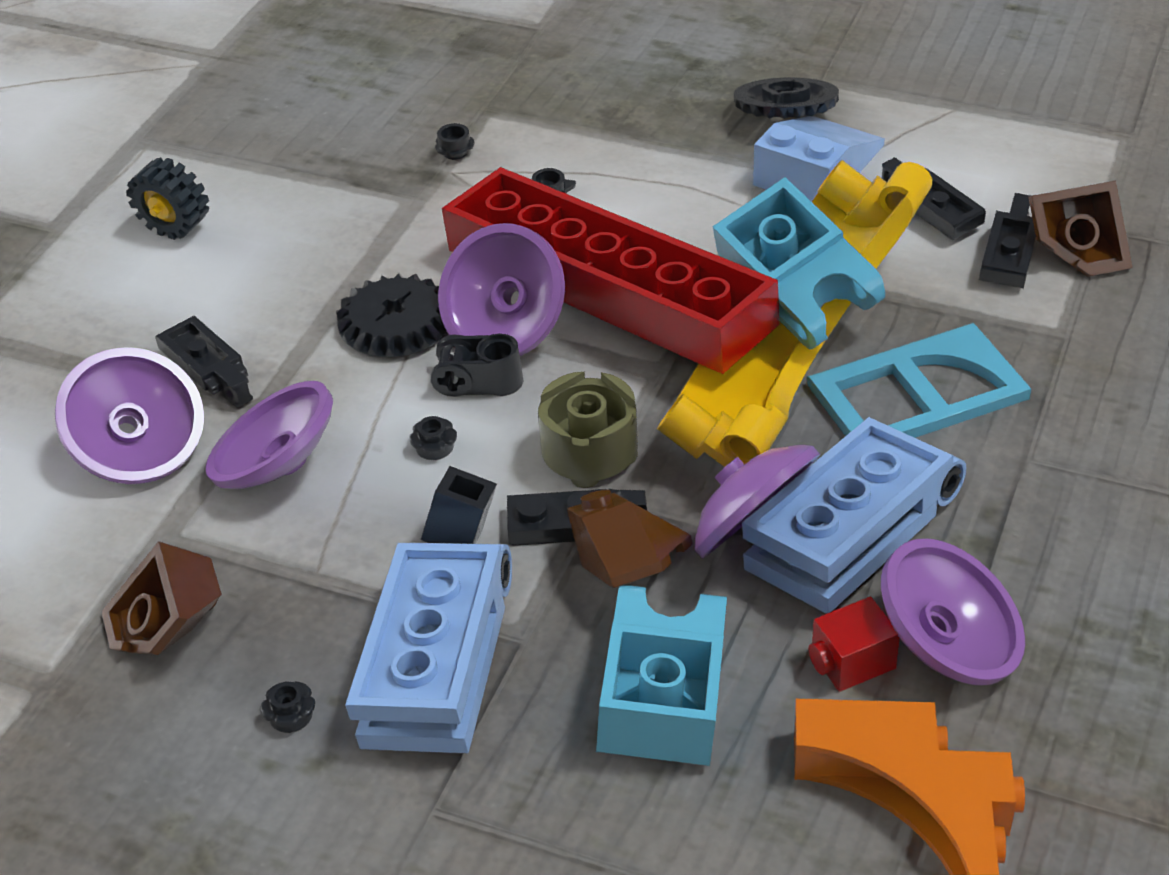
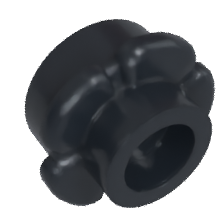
[435,123,475,160]
[409,416,457,460]
[260,681,315,733]

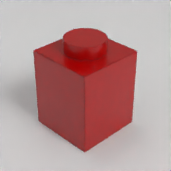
[808,596,900,692]

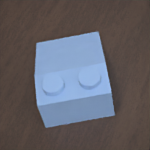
[753,116,885,202]

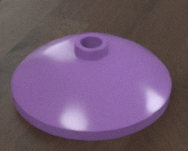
[438,223,565,356]
[55,348,204,484]
[206,381,333,489]
[695,445,820,559]
[881,539,1025,685]

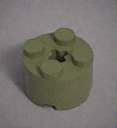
[538,371,638,488]

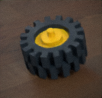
[126,157,209,240]

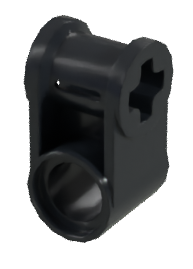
[430,333,524,397]

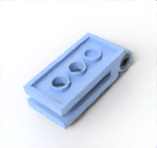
[742,417,966,614]
[345,543,512,753]

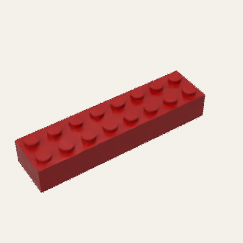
[441,167,780,374]

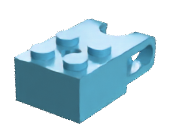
[712,177,885,349]
[596,585,727,766]

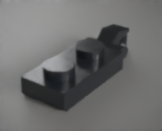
[882,157,986,240]
[979,193,1036,288]
[155,315,253,408]
[507,489,647,546]

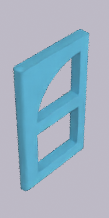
[807,323,1031,438]

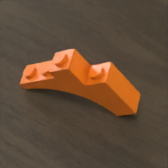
[794,698,1025,875]

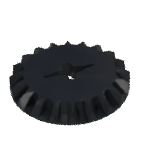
[734,77,839,119]
[336,273,447,357]

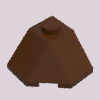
[1028,180,1133,277]
[567,490,693,588]
[101,541,222,655]

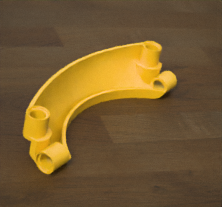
[657,160,932,467]

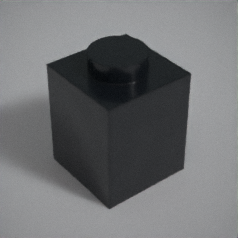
[421,466,497,544]

